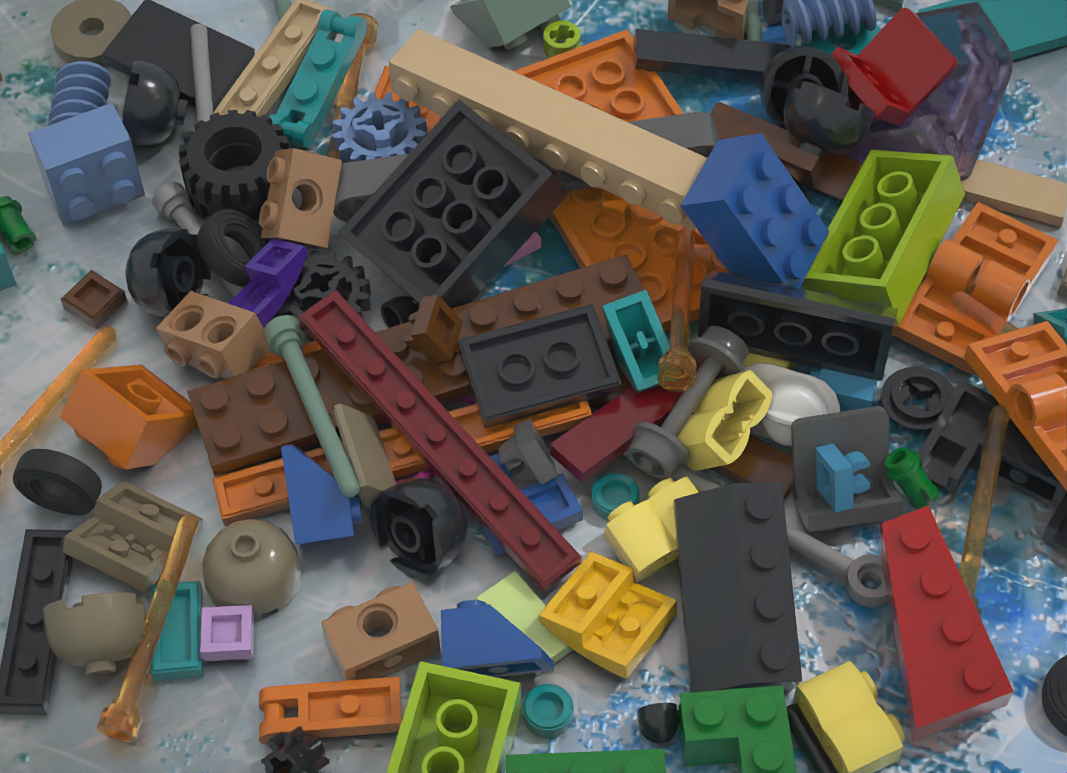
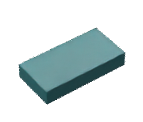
[151,580,204,682]

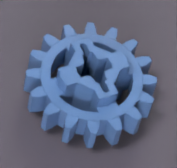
[332,92,427,163]

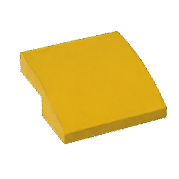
[539,551,677,680]

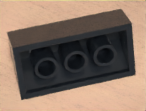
[697,270,898,381]
[673,482,802,693]

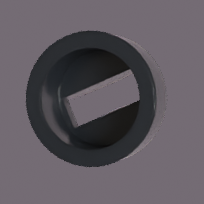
[381,296,419,328]
[637,703,679,744]

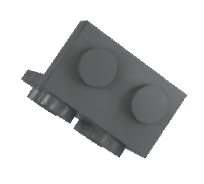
[791,406,903,532]

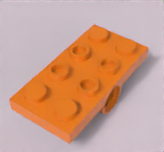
[893,202,1059,376]
[964,321,1067,491]

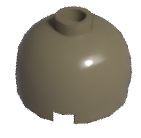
[202,519,302,620]
[42,592,146,676]

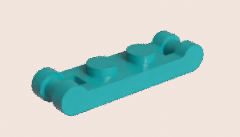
[270,9,367,148]

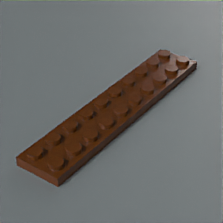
[187,254,644,476]

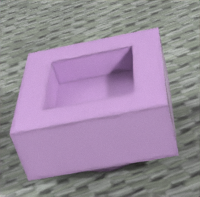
[200,605,254,661]

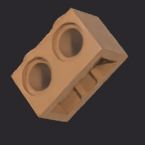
[156,291,269,379]

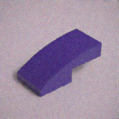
[228,238,308,328]

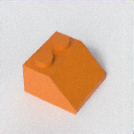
[60,364,198,470]

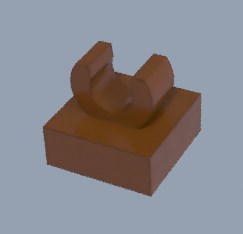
[402,294,463,362]

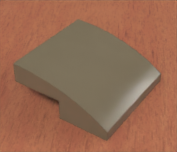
[62,481,203,592]

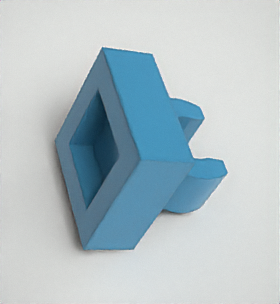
[815,443,870,513]

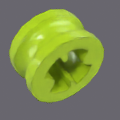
[543,20,581,58]

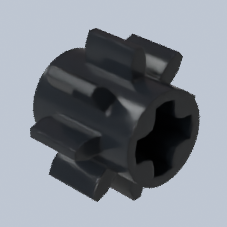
[261,726,330,773]

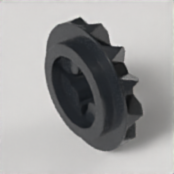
[880,367,954,436]

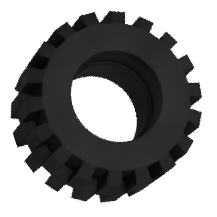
[178,110,289,221]

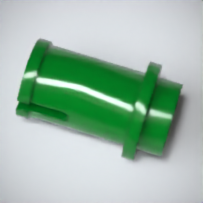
[0,196,37,253]
[884,447,939,509]

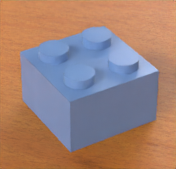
[28,103,145,226]

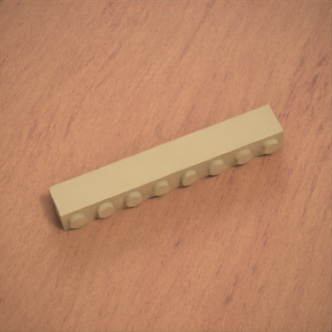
[388,29,707,231]

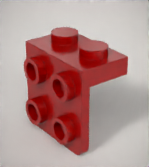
[831,8,957,126]

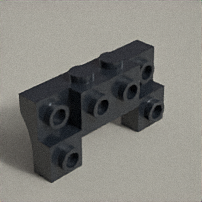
[918,380,1067,552]

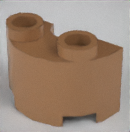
[667,0,748,40]

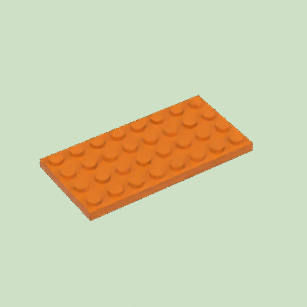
[514,29,729,332]

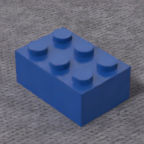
[680,133,829,288]

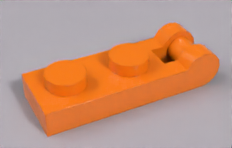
[259,676,402,746]

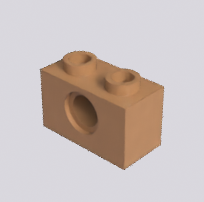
[259,148,342,249]
[321,582,441,681]

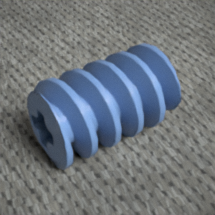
[782,0,876,47]
[47,61,111,126]

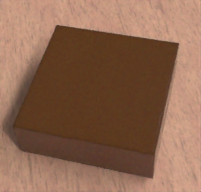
[61,270,127,330]

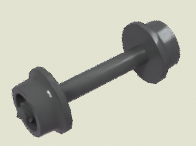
[627,326,749,479]

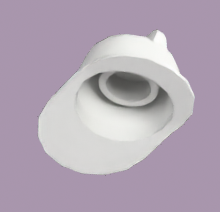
[744,363,840,446]

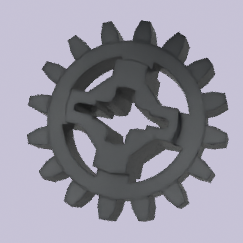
[277,250,371,342]

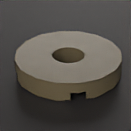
[50,0,131,66]

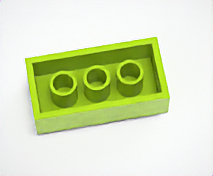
[803,150,965,325]
[386,661,522,773]

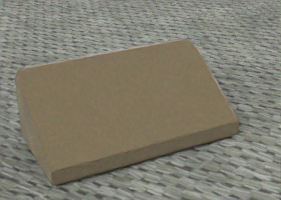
[333,403,396,509]

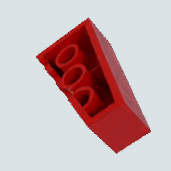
[878,505,1014,742]

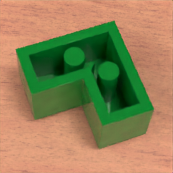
[678,685,797,773]

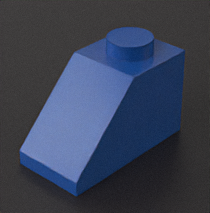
[281,444,362,545]
[441,600,554,677]

